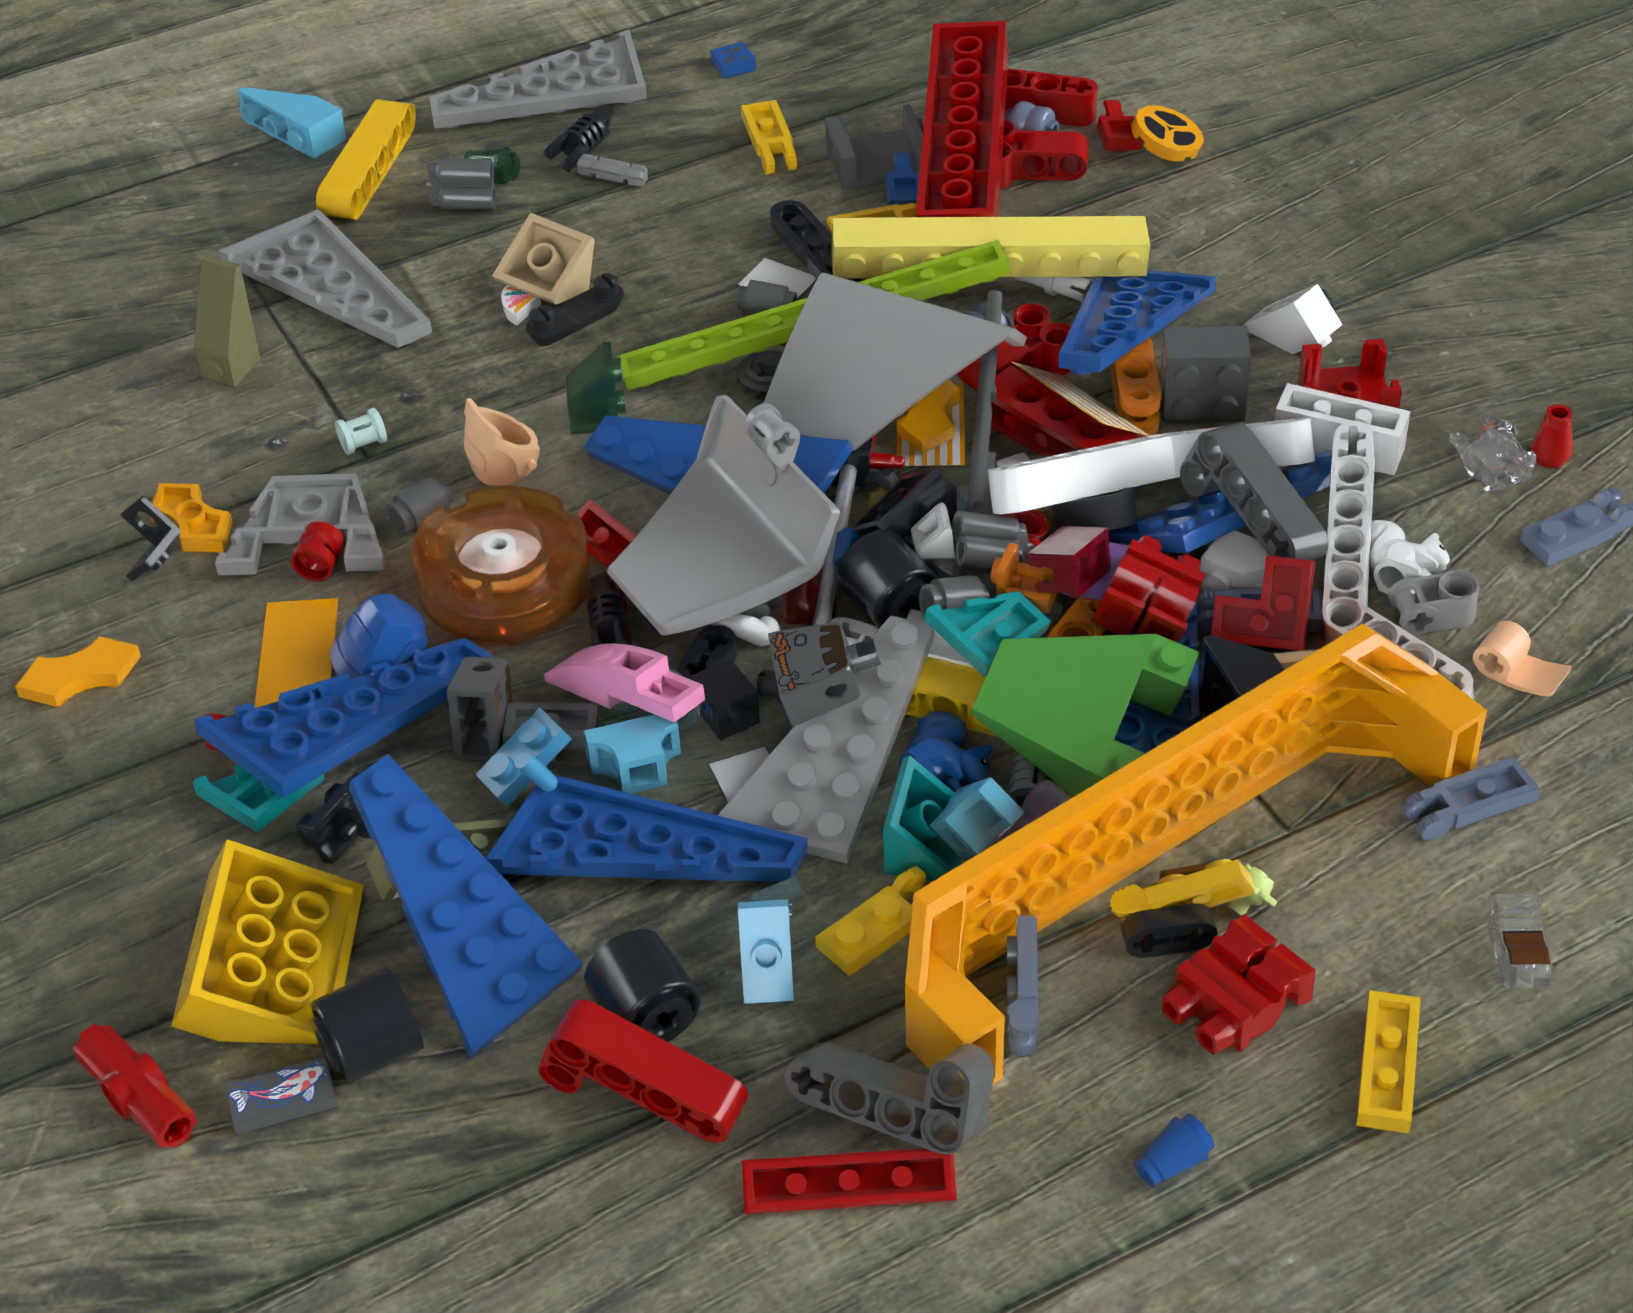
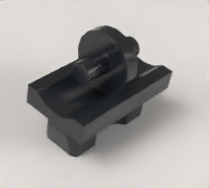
[296,772,370,864]

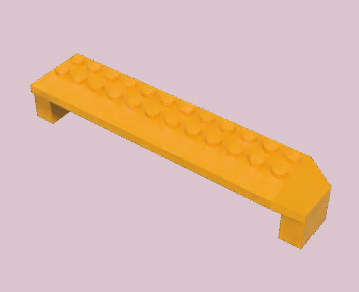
[905,623,1487,1085]

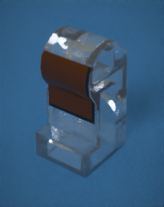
[1488,894,1551,988]

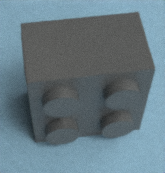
[1160,326,1251,422]

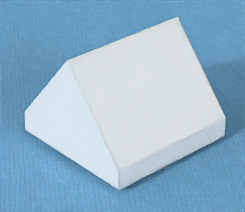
[911,502,955,559]

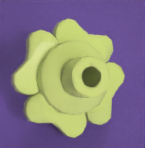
[1227,863,1277,915]

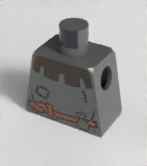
[768,622,881,726]
[447,657,513,762]

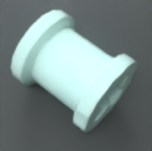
[335,408,387,456]

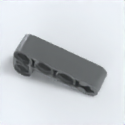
[1180,422,1329,560]
[784,1042,994,1155]

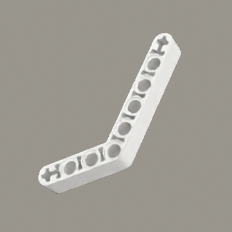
[987,418,1315,514]
[1322,421,1474,700]

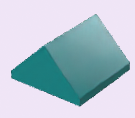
[883,755,963,881]

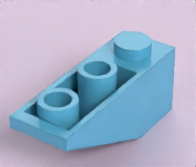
[237,87,346,159]

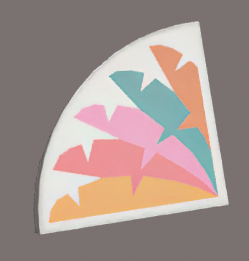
[501,285,541,326]

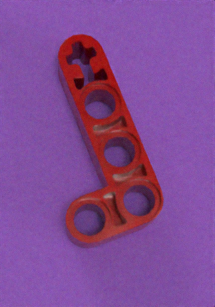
[1005,68,1098,127]
[538,999,749,1143]

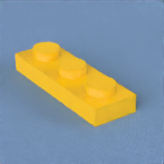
[1356,990,1421,1134]

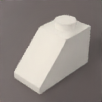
[1243,284,1342,354]
[1200,530,1268,591]

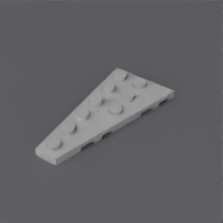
[429,30,647,129]
[218,209,432,348]
[717,616,935,864]

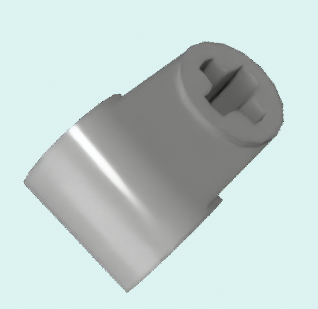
[1388,570,1479,636]

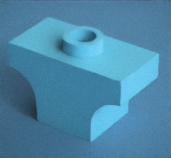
[584,714,681,794]
[930,777,1024,859]
[738,899,794,1004]

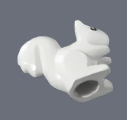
[1370,520,1450,594]

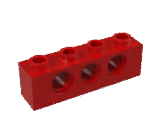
[991,365,1139,457]

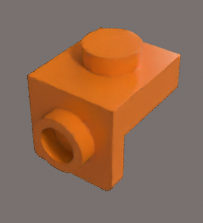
[991,543,1058,614]

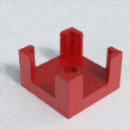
[1298,339,1402,408]

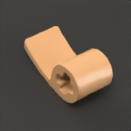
[1473,621,1572,697]

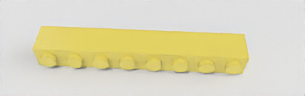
[832,216,1150,278]

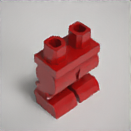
[1091,535,1206,643]
[1162,914,1316,1055]

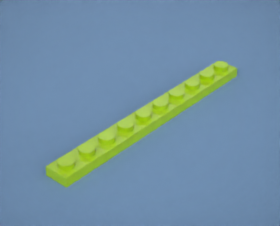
[618,240,1011,390]

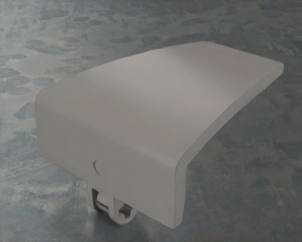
[764,273,1027,451]
[607,395,840,635]

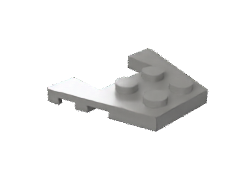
[215,473,385,576]

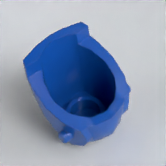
[329,594,428,679]

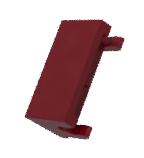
[1028,526,1111,598]

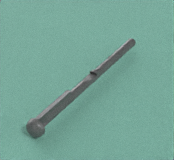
[966,290,1003,514]

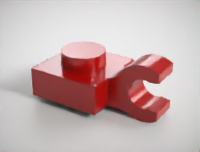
[1097,100,1143,152]

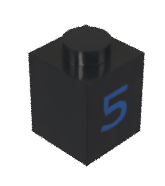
[691,658,760,741]

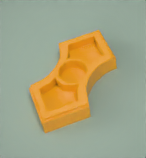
[897,380,960,454]
[150,483,233,553]
[15,636,141,707]

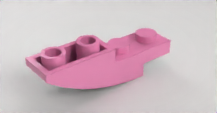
[544,644,705,722]

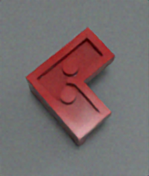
[1211,555,1316,651]

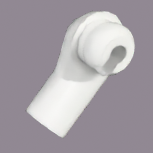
[712,614,780,647]

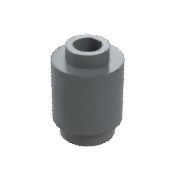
[737,279,797,317]
[387,477,452,534]
[919,575,990,617]

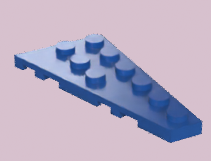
[1059,270,1216,375]
[583,415,854,495]
[194,638,494,798]

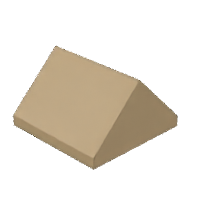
[492,213,595,305]

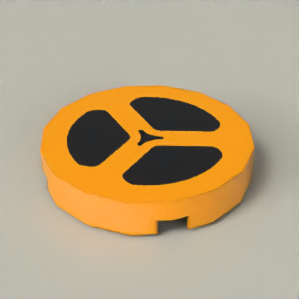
[1131,105,1204,162]

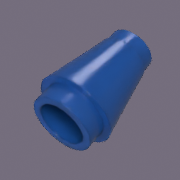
[1134,1113,1214,1188]

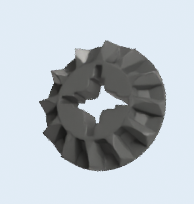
[737,350,783,398]

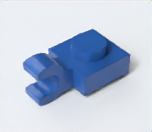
[885,152,919,206]

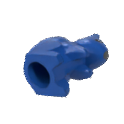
[900,711,993,793]

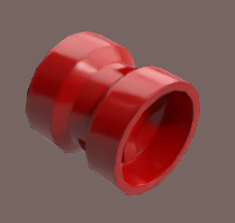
[290,521,345,582]

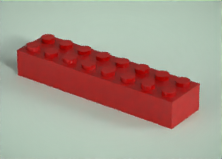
[916,20,1009,217]

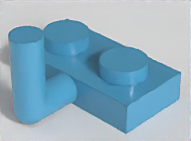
[476,707,572,806]

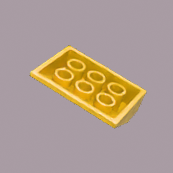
[171,839,364,1045]

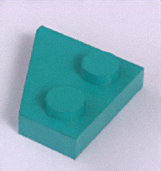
[923,591,1051,678]
[193,765,325,832]

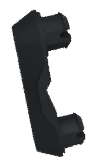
[526,273,624,346]

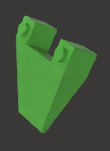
[970,634,1199,796]

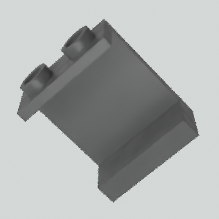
[825,104,924,190]

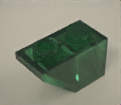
[566,341,626,434]

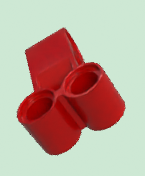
[1000,120,1089,190]
[957,303,1071,393]

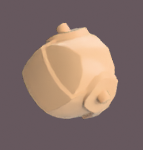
[464,398,540,486]

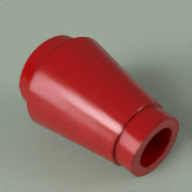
[1531,404,1573,468]

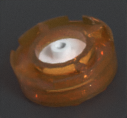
[411,486,591,644]

